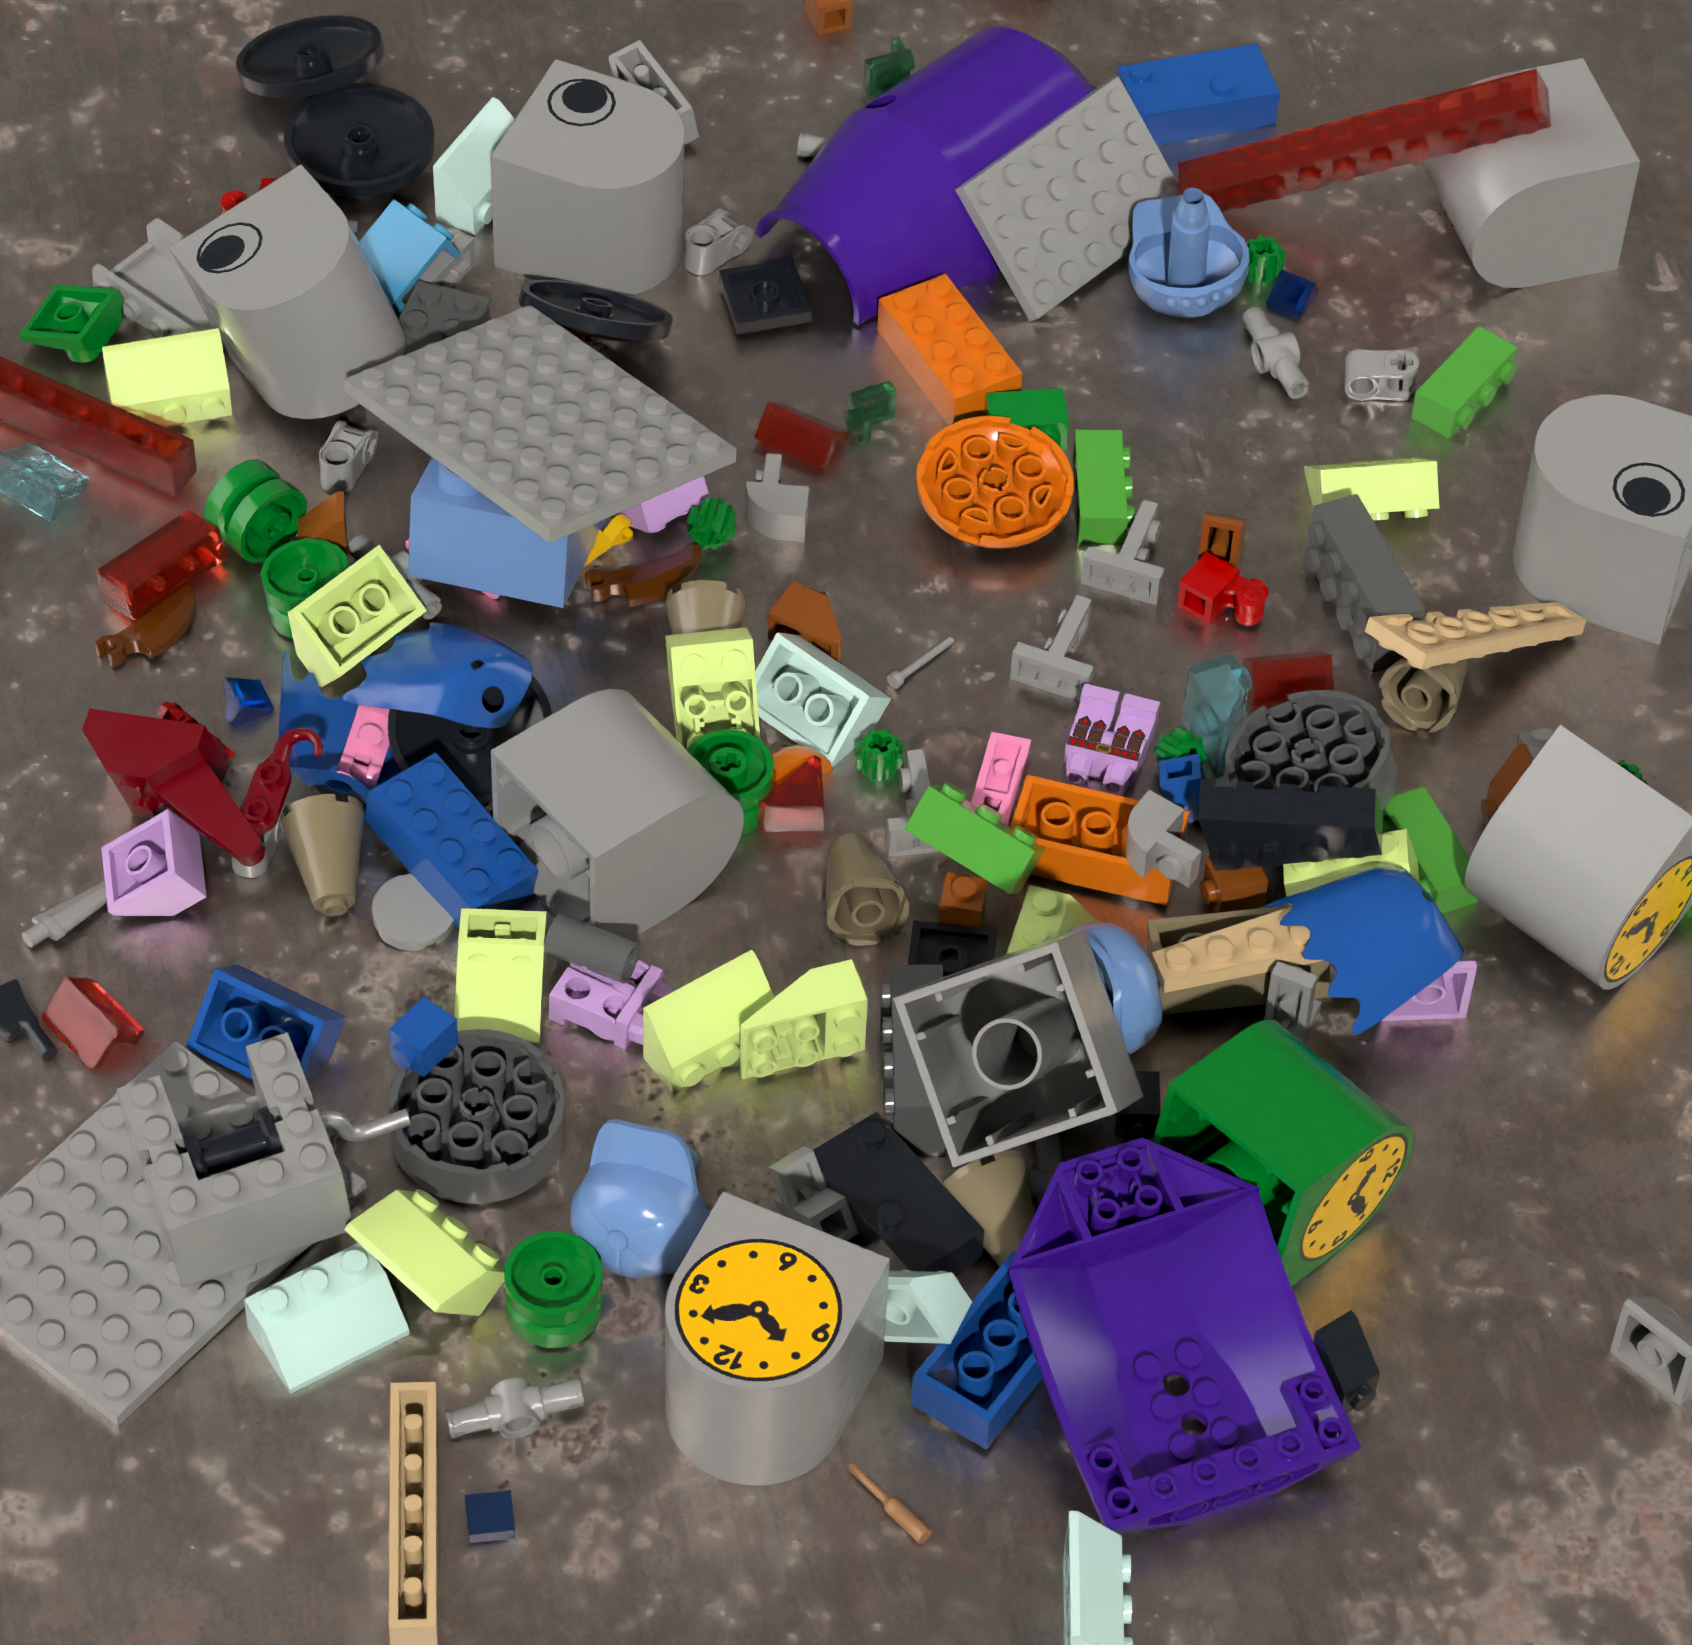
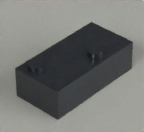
[813,1111,984,1277]

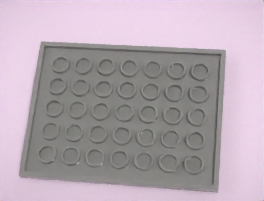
[344,305,737,543]
[0,1041,367,1427]

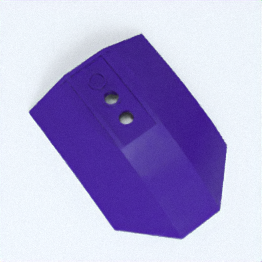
[1009,1138,1361,1533]

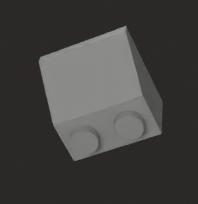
[1609,1296,1692,1406]

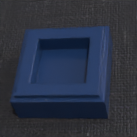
[465,1490,515,1543]

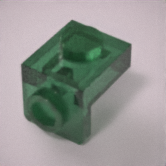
[863,37,915,96]
[843,380,896,445]

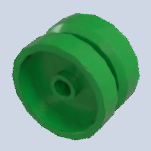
[204,459,307,563]
[260,538,349,639]
[687,729,774,834]
[504,1231,603,1348]

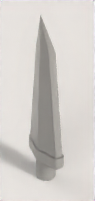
[22,881,107,947]

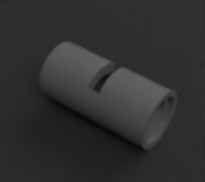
[544,913,640,984]

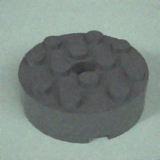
[1225,690,1398,811]
[388,1029,566,1204]

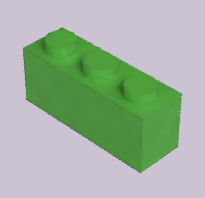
[1411,326,1518,439]
[1073,430,1134,544]
[904,782,1045,895]
[1382,786,1477,914]

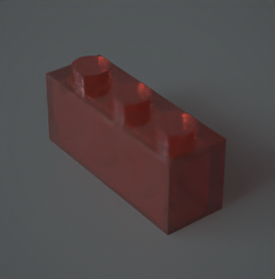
[95,510,227,621]

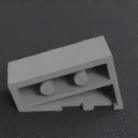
[608,40,699,145]

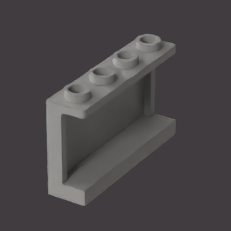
[92,218,226,352]

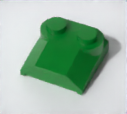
[18,284,123,363]

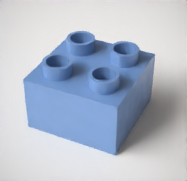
[408,457,606,608]

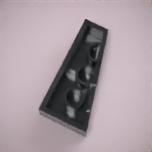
[1198,779,1383,871]

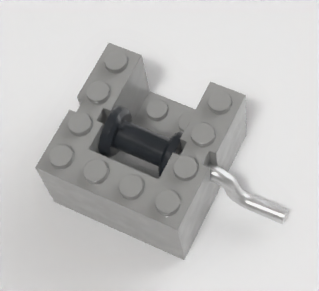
[117,1032,411,1288]

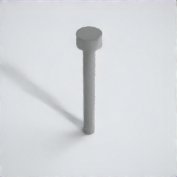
[887,636,955,689]

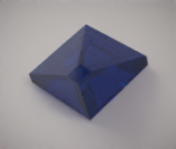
[1266,270,1319,319]
[223,677,274,725]

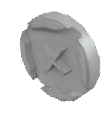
[371,874,454,951]

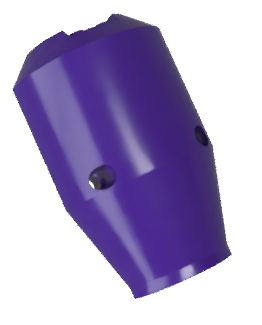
[755,27,1097,326]

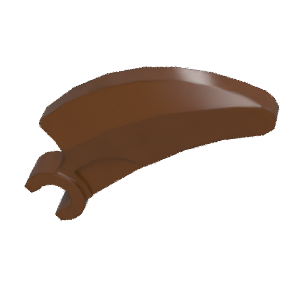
[585,543,702,607]
[95,580,196,667]

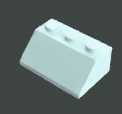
[433,97,515,236]
[755,633,891,767]
[244,1243,410,1394]
[884,1270,972,1344]
[1063,1511,1133,1645]

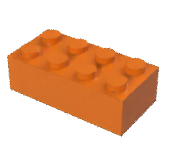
[877,274,1022,426]
[1010,775,1189,906]

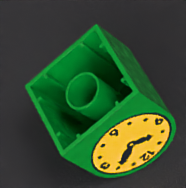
[1152,1020,1414,1287]

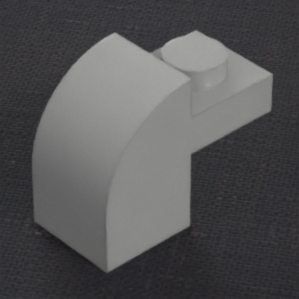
[746,453,809,542]
[1125,790,1201,888]
[769,1146,859,1241]

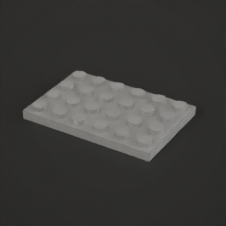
[955,76,1183,321]

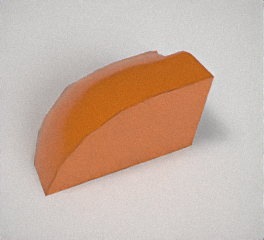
[771,745,833,795]

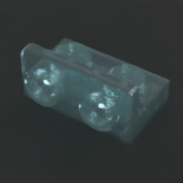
[0,442,89,522]

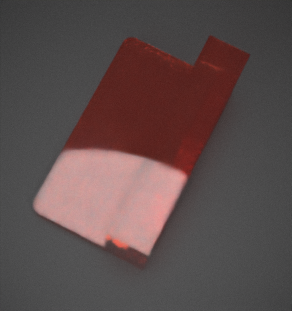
[754,402,850,468]
[1243,651,1334,703]
[41,977,145,1069]

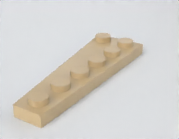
[1365,602,1586,669]
[1152,906,1324,993]

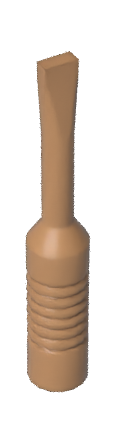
[849,1462,932,1544]

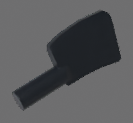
[0,979,58,1060]

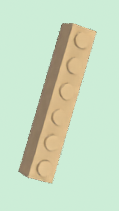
[388,1382,438,1645]

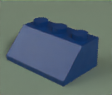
[186,964,346,1085]

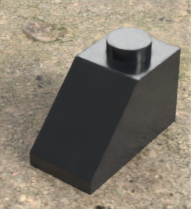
[1313,1310,1380,1414]

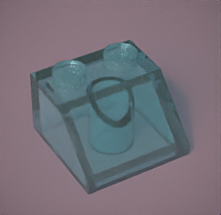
[1181,653,1252,778]

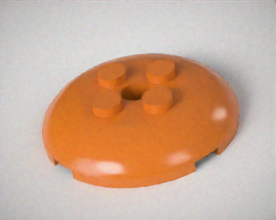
[916,416,1074,549]

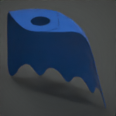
[343,622,532,728]
[278,651,400,805]
[1265,865,1464,1035]

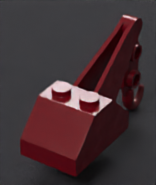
[82,708,323,866]

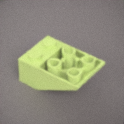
[665,627,760,750]
[454,908,547,1046]
[740,959,868,1080]

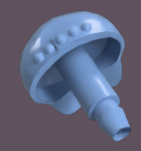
[1128,188,1249,318]
[1067,922,1162,1054]
[570,1119,710,1279]

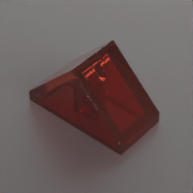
[758,755,824,832]

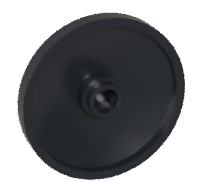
[236,15,384,98]
[284,84,435,197]
[518,280,673,343]
[388,660,552,808]

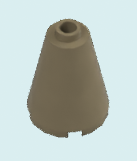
[665,580,746,635]
[1379,657,1470,733]
[280,794,365,916]
[825,833,910,946]
[943,1149,1036,1267]

